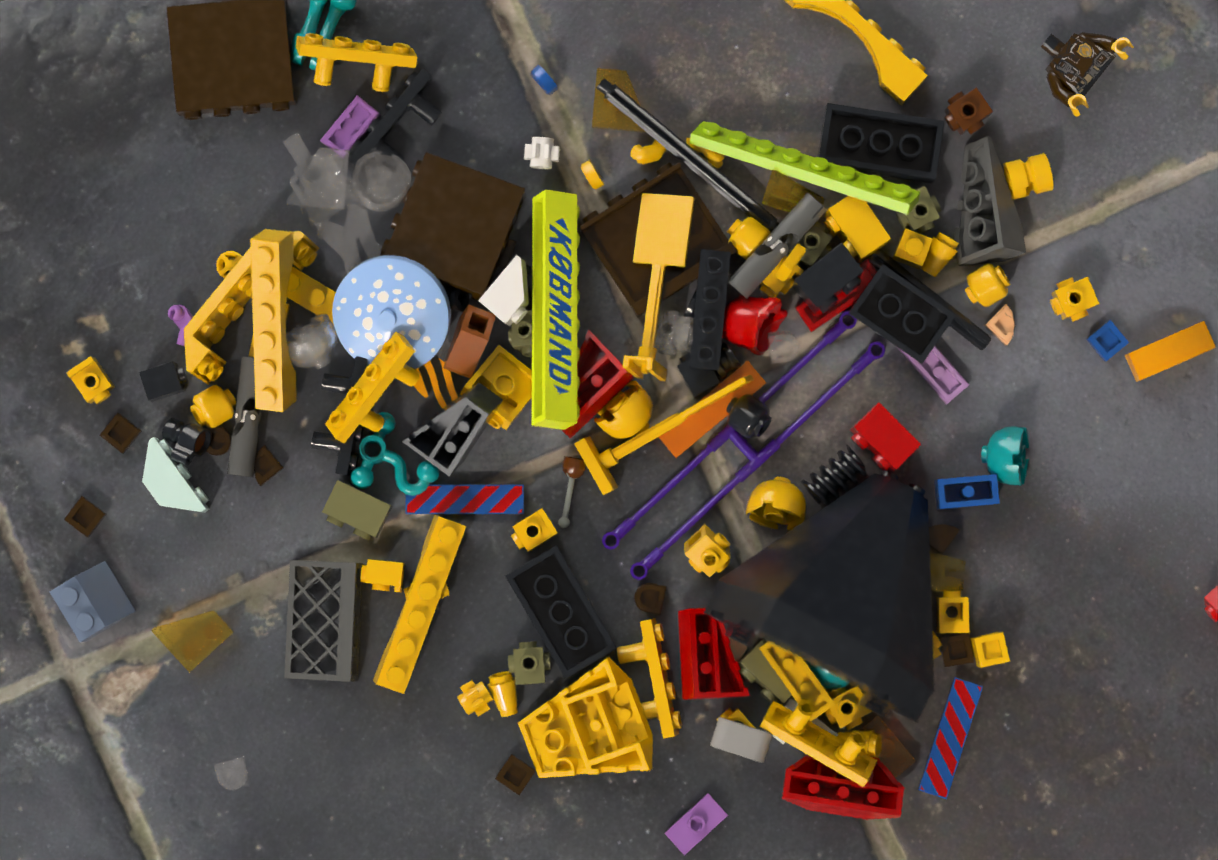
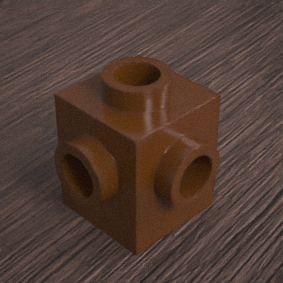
[944,87,993,135]

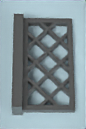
[284,560,363,682]

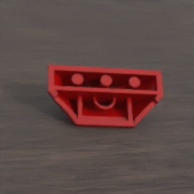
[782,755,904,820]

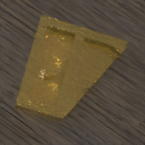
[592,68,647,133]
[761,170,825,212]
[151,610,234,672]

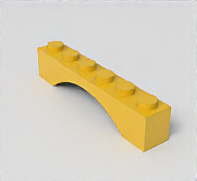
[784,0,928,106]
[251,229,297,412]
[373,514,466,694]

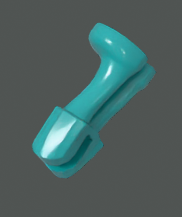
[291,0,357,70]

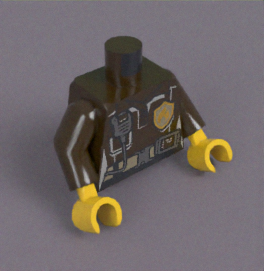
[1041,32,1134,117]

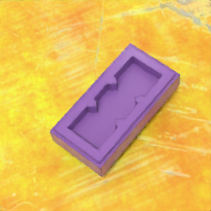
[320,95,381,160]
[664,793,728,855]

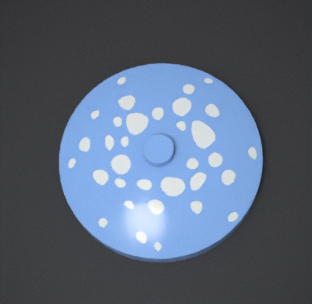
[332,255,451,369]

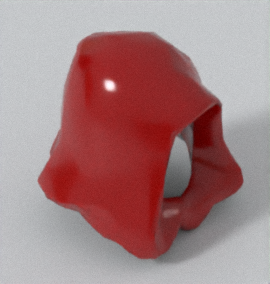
[722,295,788,356]

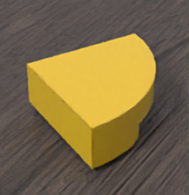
[775,243,806,282]

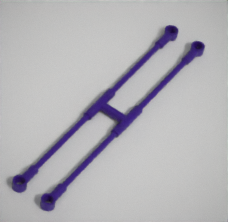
[602,311,885,580]

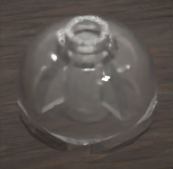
[352,151,411,212]
[286,314,338,369]

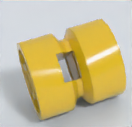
[1003,153,1054,200]

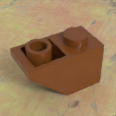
[443,304,496,378]

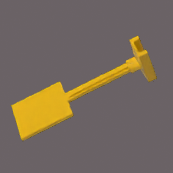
[623,193,695,381]
[574,375,754,495]

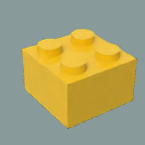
[823,196,891,263]

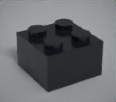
[792,243,864,314]

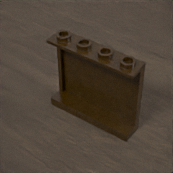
[167,0,297,120]
[380,152,525,301]
[580,162,737,317]

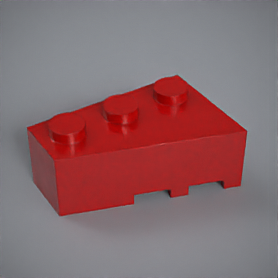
[562,330,634,439]
[678,608,750,700]

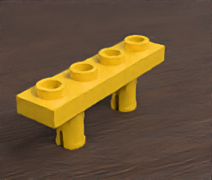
[296,33,417,92]
[325,331,420,443]
[617,618,682,739]
[759,700,877,787]

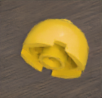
[594,380,653,439]
[746,477,806,530]

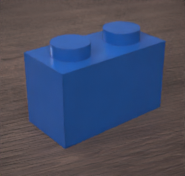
[934,474,1000,510]

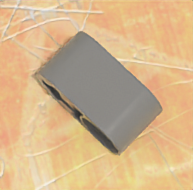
[710,717,773,763]

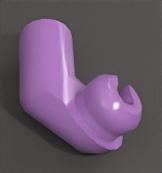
[168,305,193,346]

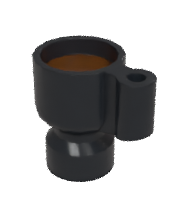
[162,418,212,466]

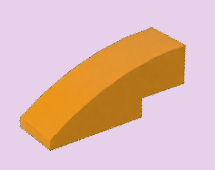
[1125,321,1216,382]

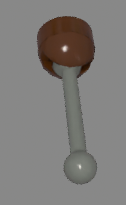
[558,456,586,528]

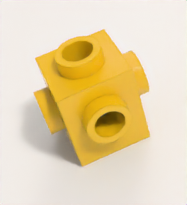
[1050,277,1099,322]
[684,524,731,578]
[824,685,872,730]

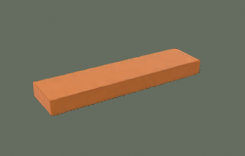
[658,361,766,458]

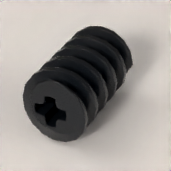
[801,445,868,506]

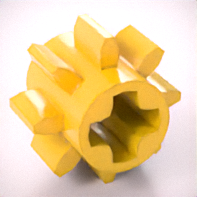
[457,680,494,717]

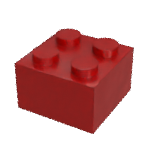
[850,402,921,472]

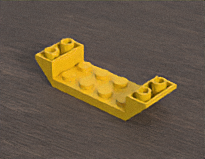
[184,231,320,385]

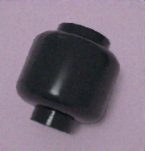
[726,394,772,438]

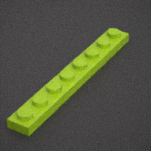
[690,121,920,215]

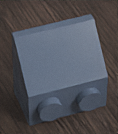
[50,561,136,643]

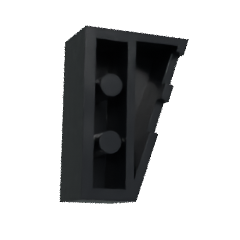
[402,382,503,477]

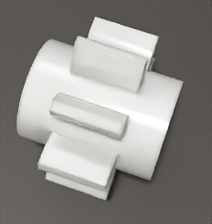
[524,137,560,169]

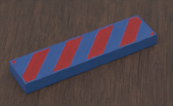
[406,485,524,514]
[918,677,983,799]

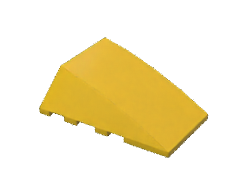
[518,657,653,778]

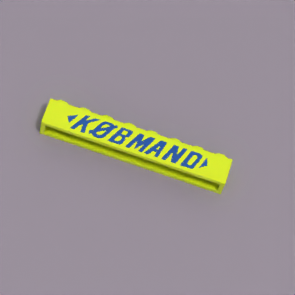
[532,189,580,430]

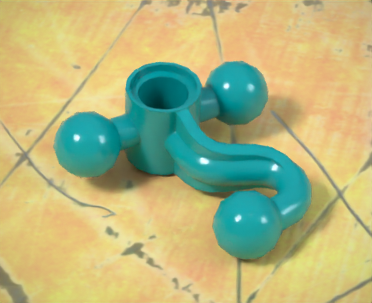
[350,412,440,496]

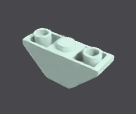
[142,437,209,513]

